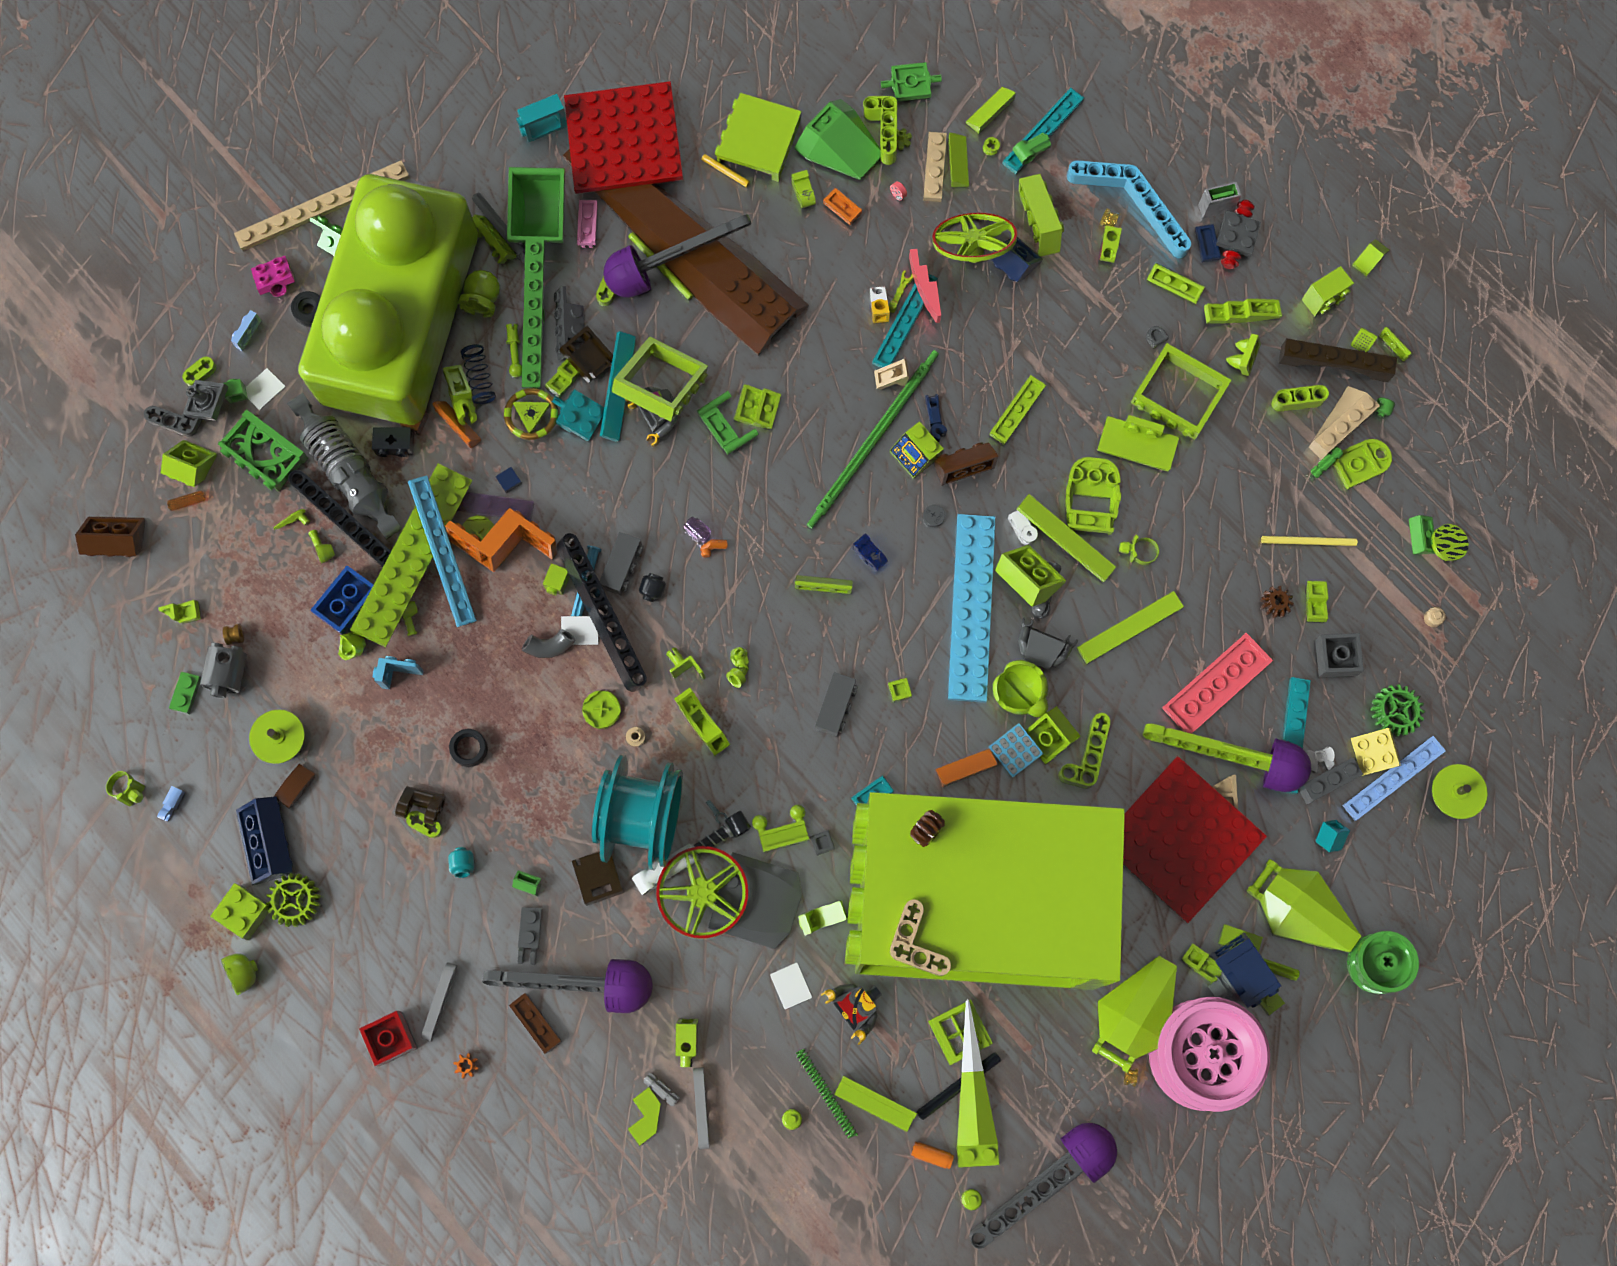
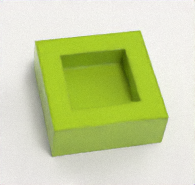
[888,678,912,702]

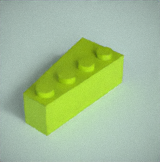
[1019,174,1064,257]

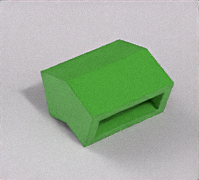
[512,870,541,896]

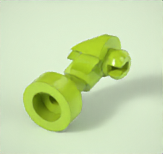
[726,647,749,688]

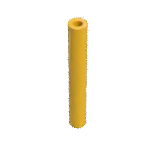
[701,154,750,188]

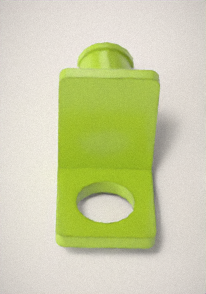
[666,647,706,680]

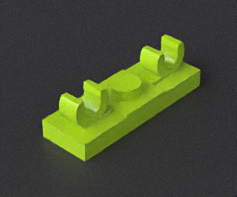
[473,214,517,264]

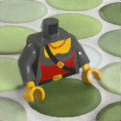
[821,984,882,1045]

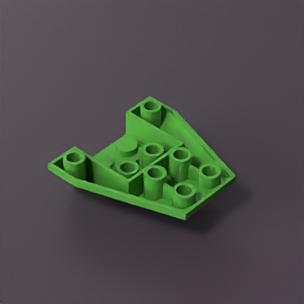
[794,99,881,180]

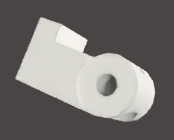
[1008,510,1038,545]

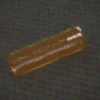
[167,491,206,511]

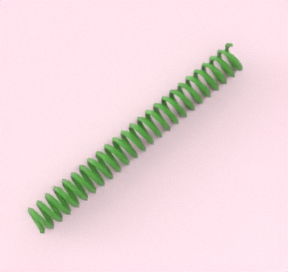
[796,1049,858,1139]

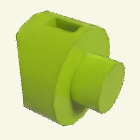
[338,632,366,660]

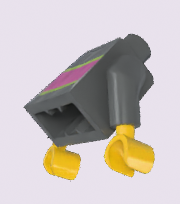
[625,387,678,447]

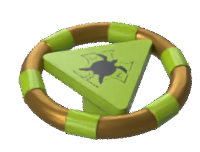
[504,388,558,440]

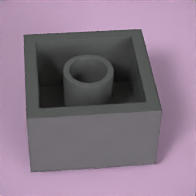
[1315,633,1364,677]

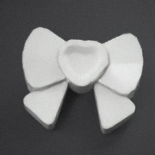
[1306,746,1335,773]

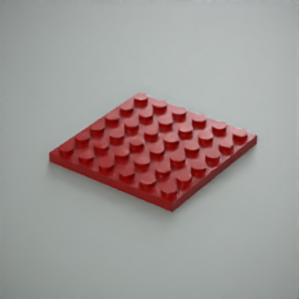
[564,81,683,194]
[1123,756,1267,924]

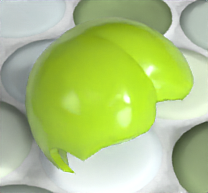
[993,660,1049,717]

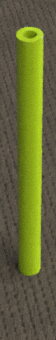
[628,232,694,300]

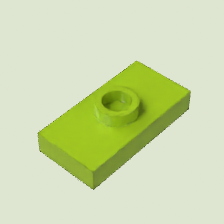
[1218,924,1263,952]

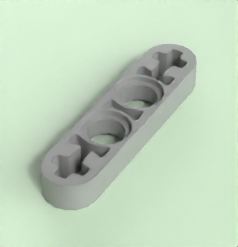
[421,962,458,1042]
[693,1067,710,1150]

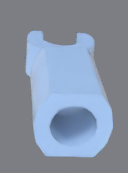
[157,786,185,822]

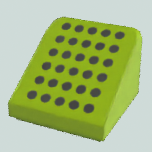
[1351,328,1377,352]

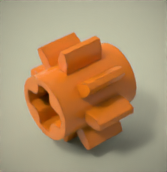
[453,1053,479,1079]

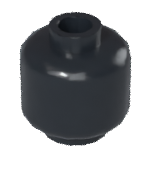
[639,573,666,602]

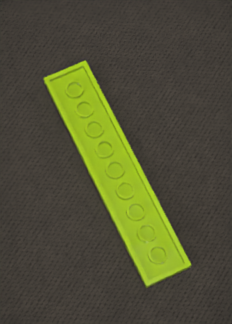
[350,463,472,647]

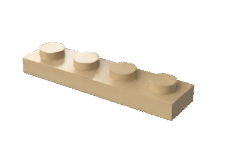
[923,132,947,202]

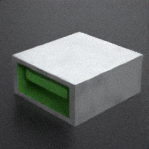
[1198,182,1241,218]

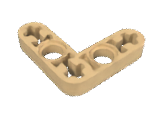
[890,899,951,976]

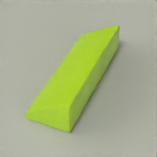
[966,87,1016,134]
[948,133,969,187]
[1147,263,1205,304]
[795,575,853,594]

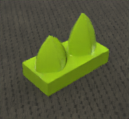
[1226,334,1261,376]

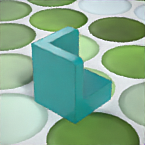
[1316,820,1350,852]

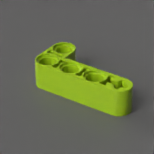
[863,96,897,165]
[1058,713,1110,789]

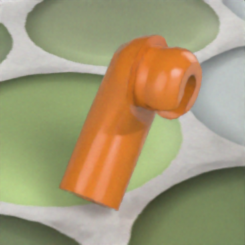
[700,539,727,558]

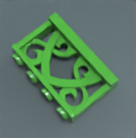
[218,409,308,492]

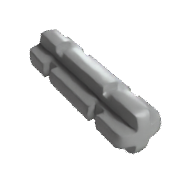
[644,1073,679,1106]

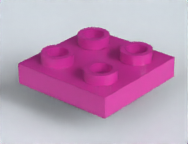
[251,256,295,297]

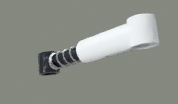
[632,811,751,896]

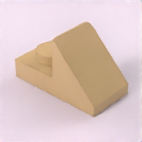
[874,359,909,390]

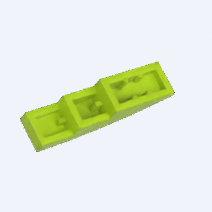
[1204,298,1282,324]

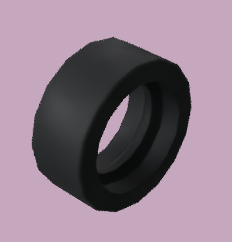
[449,728,488,767]

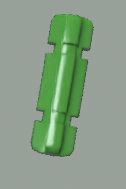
[1310,447,1343,478]

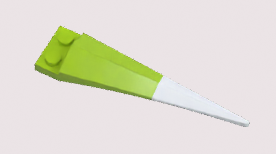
[956,999,999,1167]

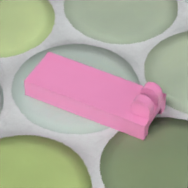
[577,200,598,248]

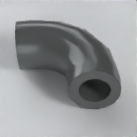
[522,629,575,658]

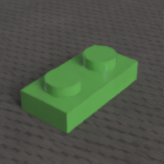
[169,672,201,714]

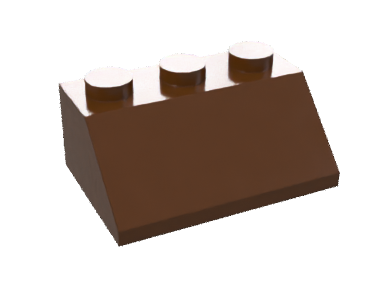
[934,442,998,486]
[75,517,145,557]

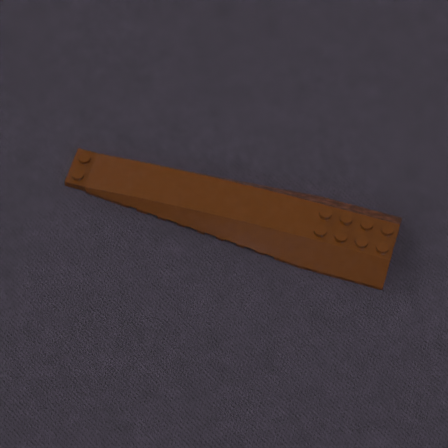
[563,149,809,356]

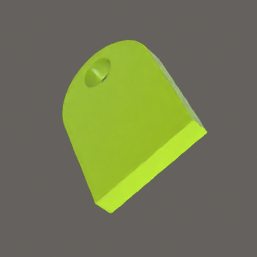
[1333,439,1392,490]

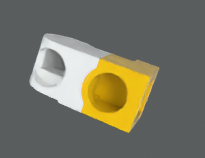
[870,286,890,324]

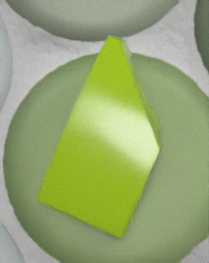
[158,600,201,624]

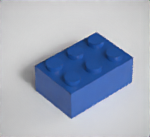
[310,566,373,635]

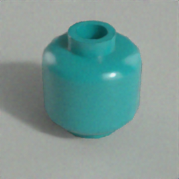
[448,847,475,878]

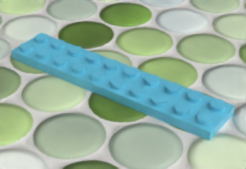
[948,514,995,703]

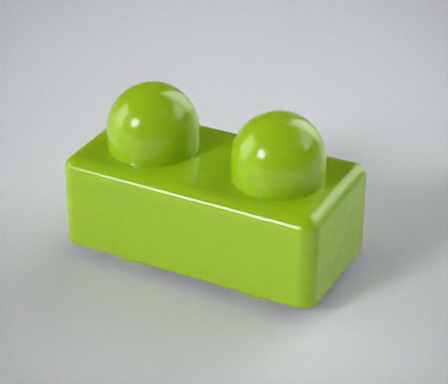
[298,174,478,425]

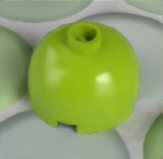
[221,954,258,995]

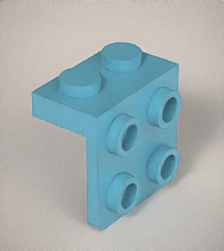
[373,656,424,690]

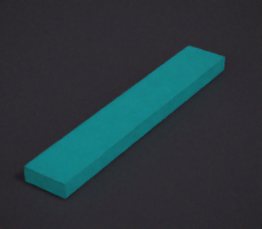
[1002,88,1084,174]
[872,273,938,368]
[600,331,636,442]

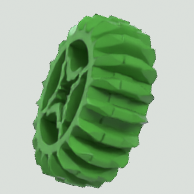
[1371,684,1425,737]

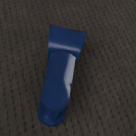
[925,394,947,443]

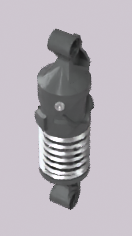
[287,392,402,540]

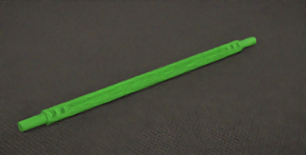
[806,350,939,529]

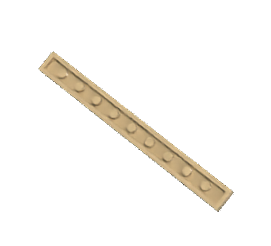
[234,160,410,251]

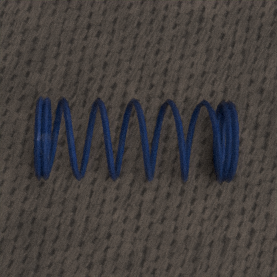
[460,344,496,404]

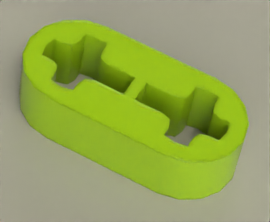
[596,276,616,306]
[182,356,216,386]
[406,811,443,838]

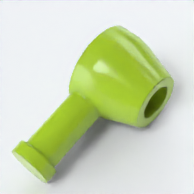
[308,530,335,564]
[402,601,418,636]

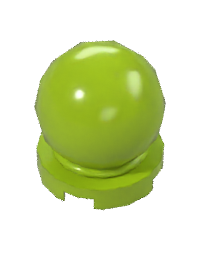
[458,270,500,317]

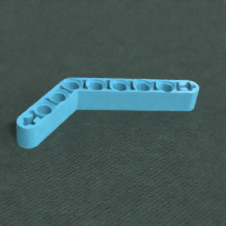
[1067,161,1191,259]

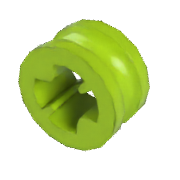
[983,137,1000,156]

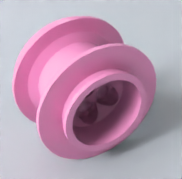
[1148,997,1270,1112]

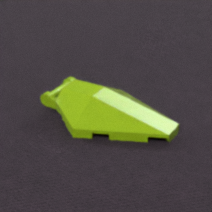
[1246,859,1361,953]
[1092,956,1177,1073]

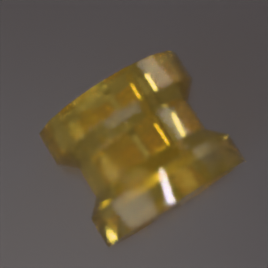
[1099,208,1120,227]

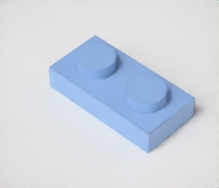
[231,310,262,351]

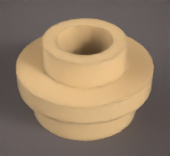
[626,727,645,747]

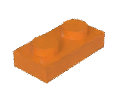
[823,188,862,225]

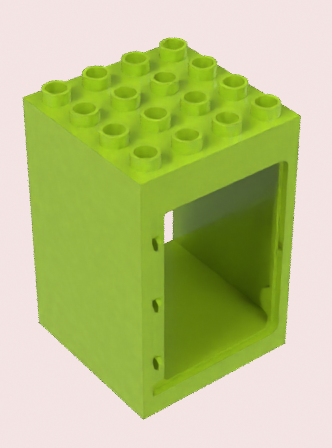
[845,792,1125,990]

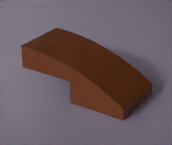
[274,763,315,809]

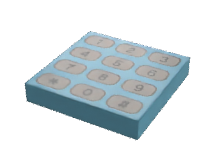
[989,723,1043,778]

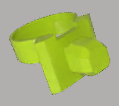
[1119,534,1159,565]
[106,771,145,807]

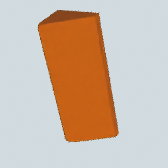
[432,401,481,448]
[935,749,998,787]

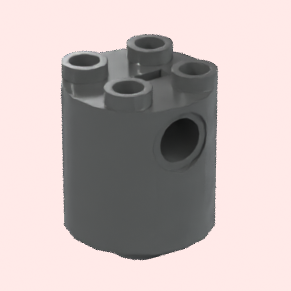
[200,643,247,698]

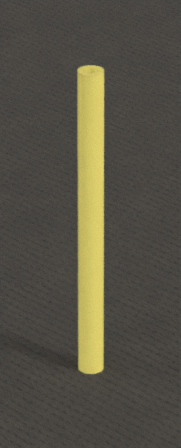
[1261,536,1358,546]

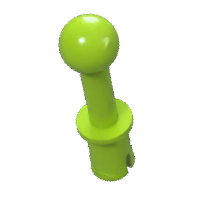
[506,324,522,378]

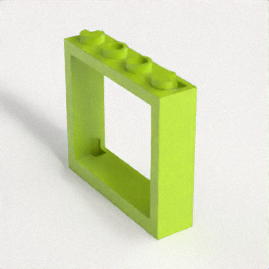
[612,336,708,422]
[1131,343,1231,440]

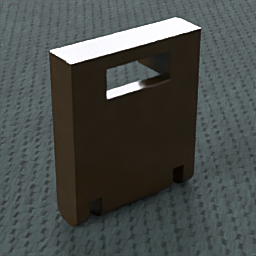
[559,326,613,383]
[572,851,624,906]

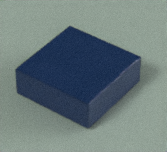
[495,467,522,493]

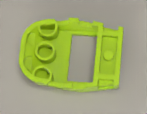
[1065,457,1121,535]

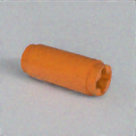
[911,1141,954,1169]

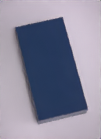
[1195,224,1221,263]

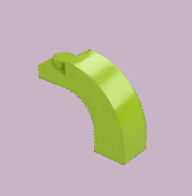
[674,688,730,756]

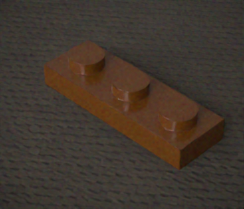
[509,993,562,1054]

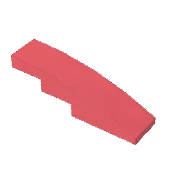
[909,249,941,323]

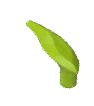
[273,509,310,530]

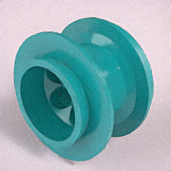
[592,755,683,871]

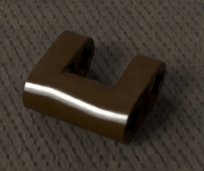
[395,786,446,825]

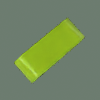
[1271,385,1329,412]

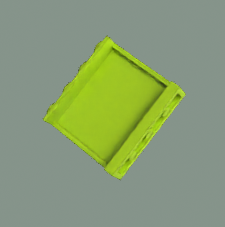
[715,93,801,182]

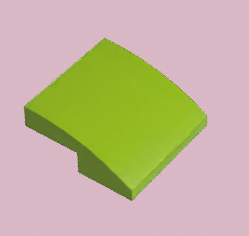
[734,384,781,429]

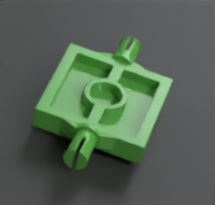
[881,62,942,101]

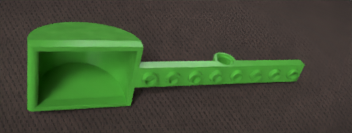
[507,167,565,389]

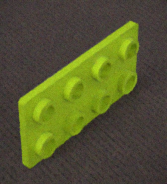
[1097,415,1179,472]

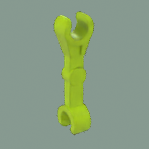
[889,270,913,313]

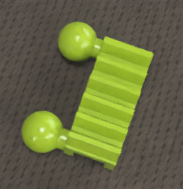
[752,804,809,852]

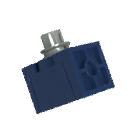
[1208,932,1281,1008]

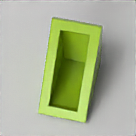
[1352,239,1389,276]

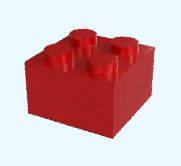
[359,1011,417,1066]

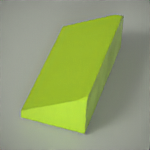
[1379,327,1413,362]

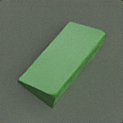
[1409,515,1435,555]

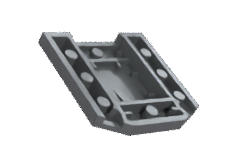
[708,852,802,949]

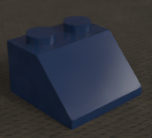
[990,237,1043,282]

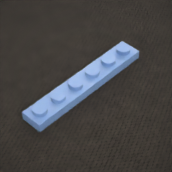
[1342,736,1446,821]

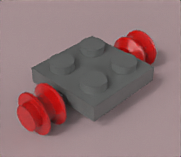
[1216,200,1261,269]

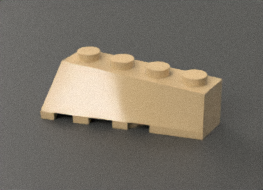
[1309,386,1380,460]

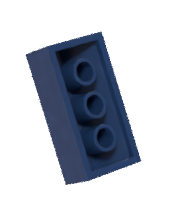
[236,796,293,885]

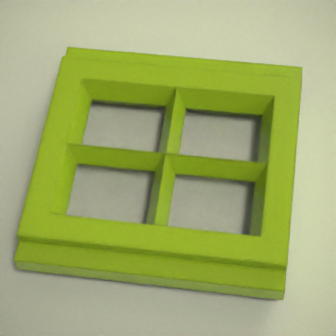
[928,1000,993,1065]

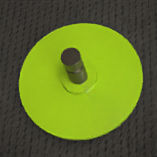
[249,710,305,764]
[1432,764,1488,819]

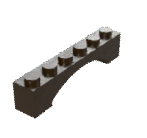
[1279,338,1397,382]

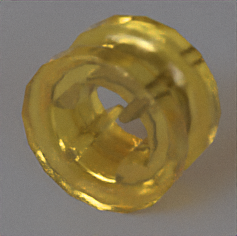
[1124,1068,1138,1087]

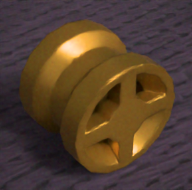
[223,624,244,645]

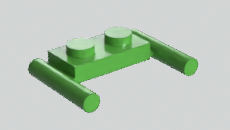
[697,391,759,455]

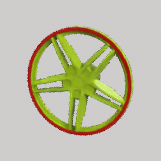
[932,213,1017,263]
[656,846,749,939]

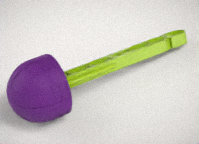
[1143,724,1311,792]

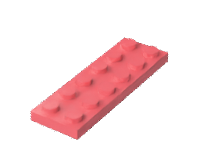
[1162,633,1273,734]

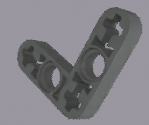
[144,406,202,437]

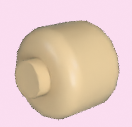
[1424,607,1446,627]

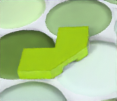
[628,1087,661,1146]

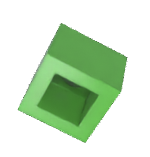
[224,379,248,403]

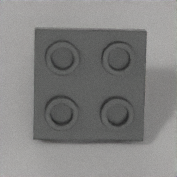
[183,380,228,421]

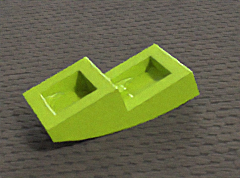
[545,359,580,398]
[1306,581,1328,622]
[1181,943,1222,984]

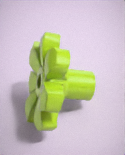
[897,128,912,150]

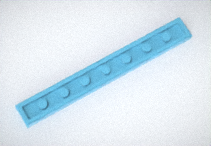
[408,475,476,627]

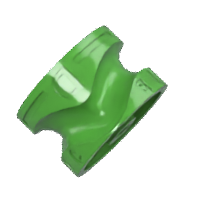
[1347,931,1419,994]

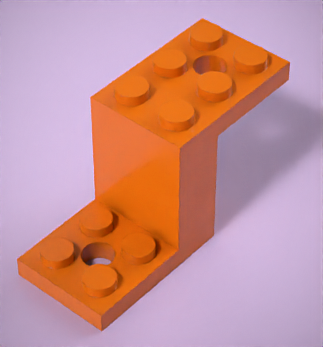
[445,508,557,572]

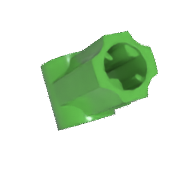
[1013,133,1051,165]

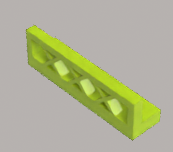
[834,1076,917,1132]

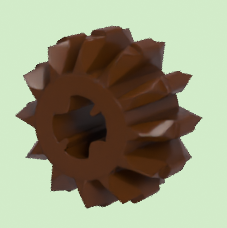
[1260,586,1294,618]
[910,810,945,847]

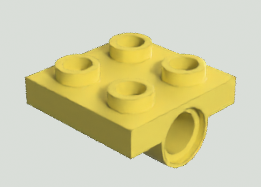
[1351,728,1401,776]

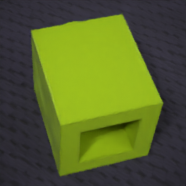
[543,563,570,595]

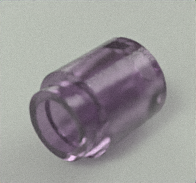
[683,516,712,544]

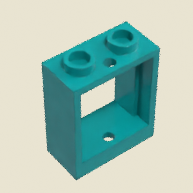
[516,94,567,142]

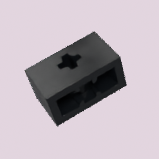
[372,427,414,457]

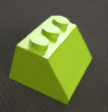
[995,545,1066,607]

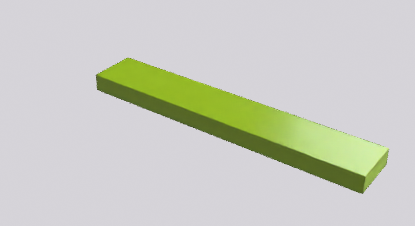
[1016,494,1116,582]
[1076,591,1184,665]

